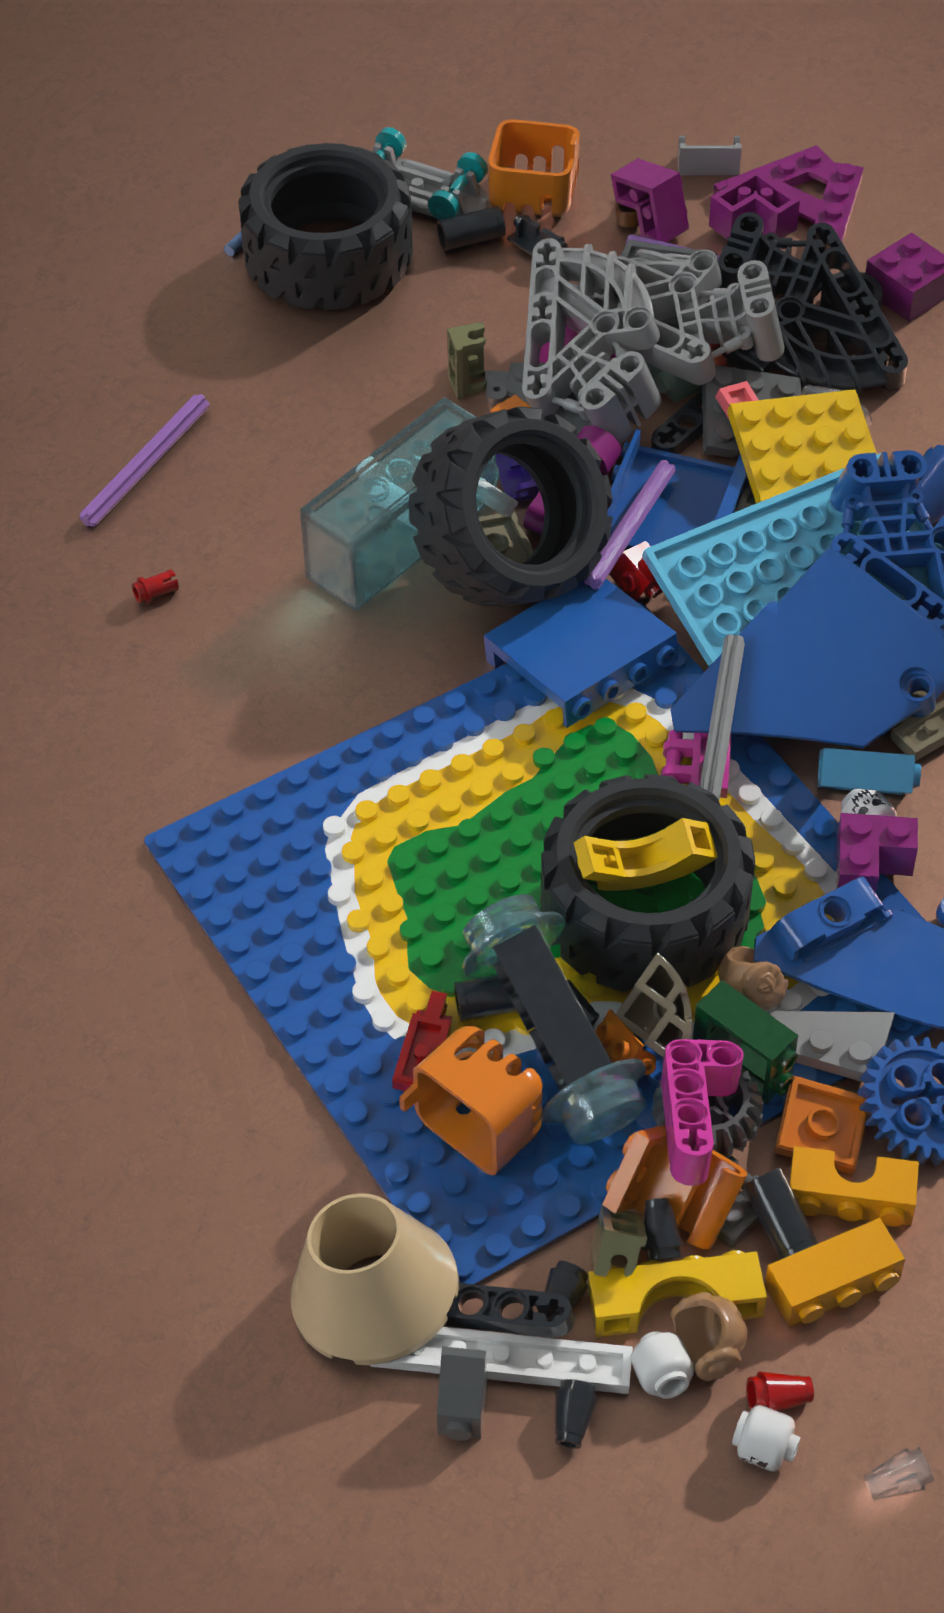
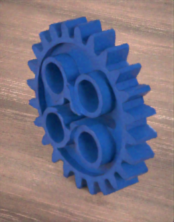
[858,1036,944,1166]

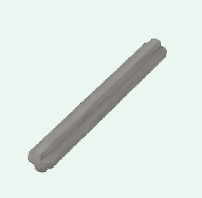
[700,634,745,800]

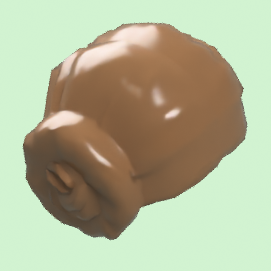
[718,946,788,1011]
[670,1292,748,1381]

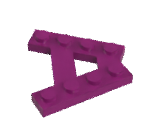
[713,145,864,251]

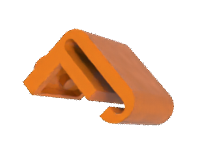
[602,1125,747,1249]

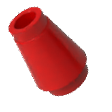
[746,1371,814,1412]

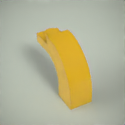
[573,818,717,891]

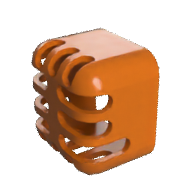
[488,119,580,218]
[399,1026,543,1176]

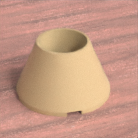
[291,1194,459,1365]

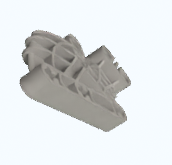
[522,238,662,444]
[566,249,784,385]

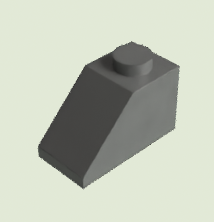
[437,1346,487,1441]

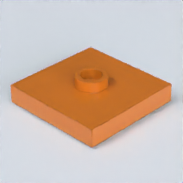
[773,1076,867,1175]

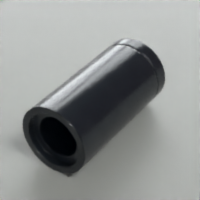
[436,206,506,251]
[454,975,517,1022]
[743,1168,819,1260]

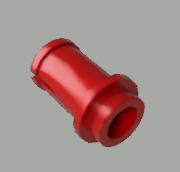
[132,569,179,604]

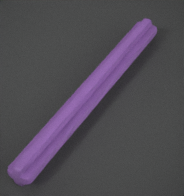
[79,394,209,528]
[584,460,675,589]

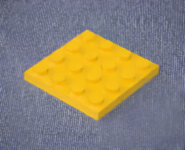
[727,390,877,504]

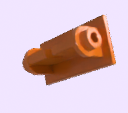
[595,1009,656,1081]

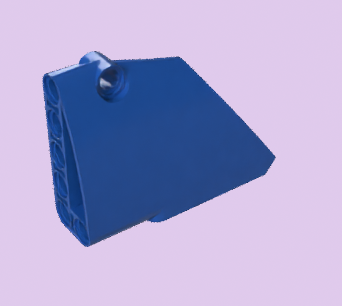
[670,548,944,748]

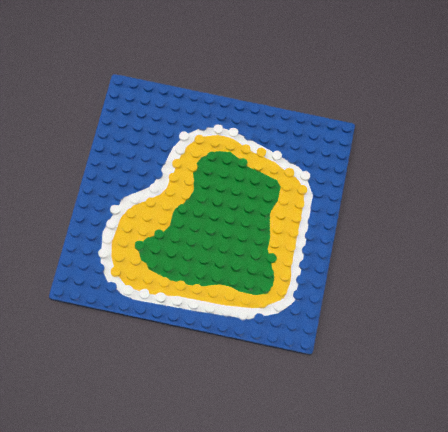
[144,602,937,1285]

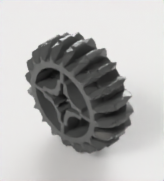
[652,1071,763,1159]

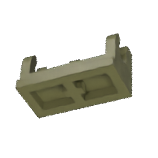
[447,322,486,399]
[591,1205,647,1277]

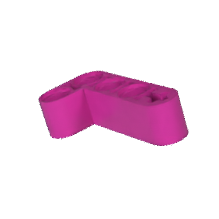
[661,1039,744,1186]

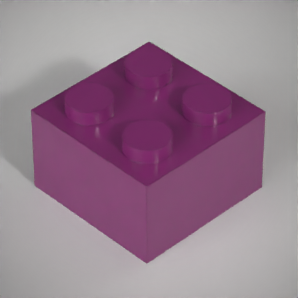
[865,232,944,322]

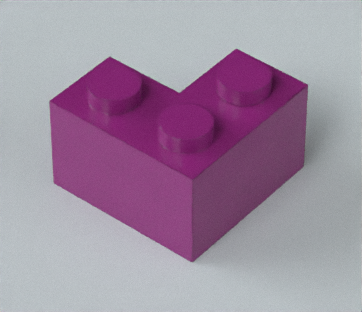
[610,158,689,243]
[709,170,800,239]
[836,813,918,893]

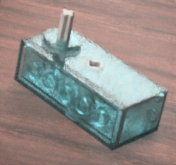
[300,397,518,611]

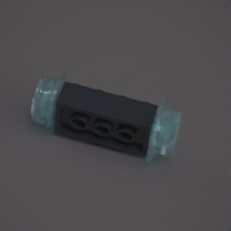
[462,894,647,1144]

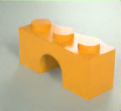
[789,1146,919,1227]

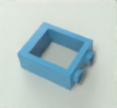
[817,748,921,795]

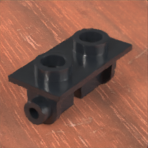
[507,214,568,255]

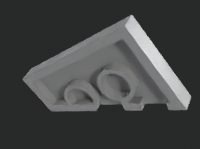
[768,1011,895,1082]

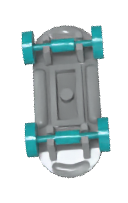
[372,127,489,220]

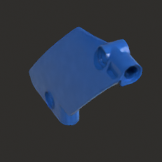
[753,876,944,1030]

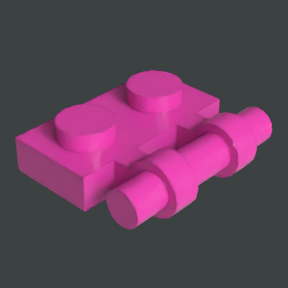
[661,730,731,798]

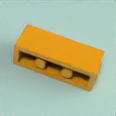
[765,1218,905,1327]

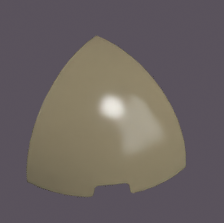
[616,953,692,1057]

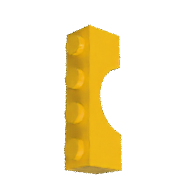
[587,1250,767,1337]

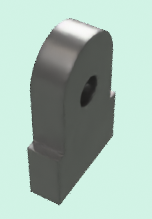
[485,370,509,405]

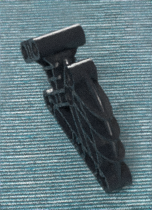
[719,212,908,395]

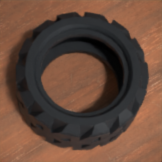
[238,143,413,310]
[409,407,613,607]
[540,774,755,992]

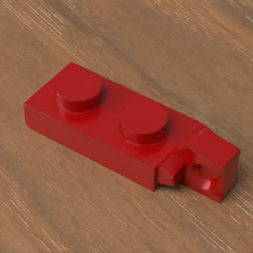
[392,991,452,1091]

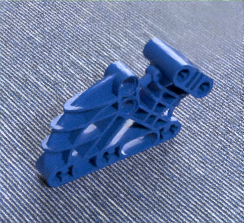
[829,450,944,637]

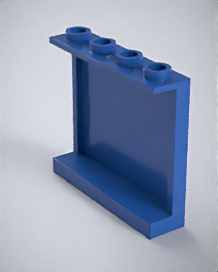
[607,430,750,552]
[484,579,678,728]

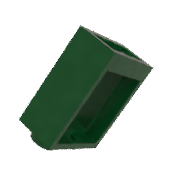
[692,980,798,1105]

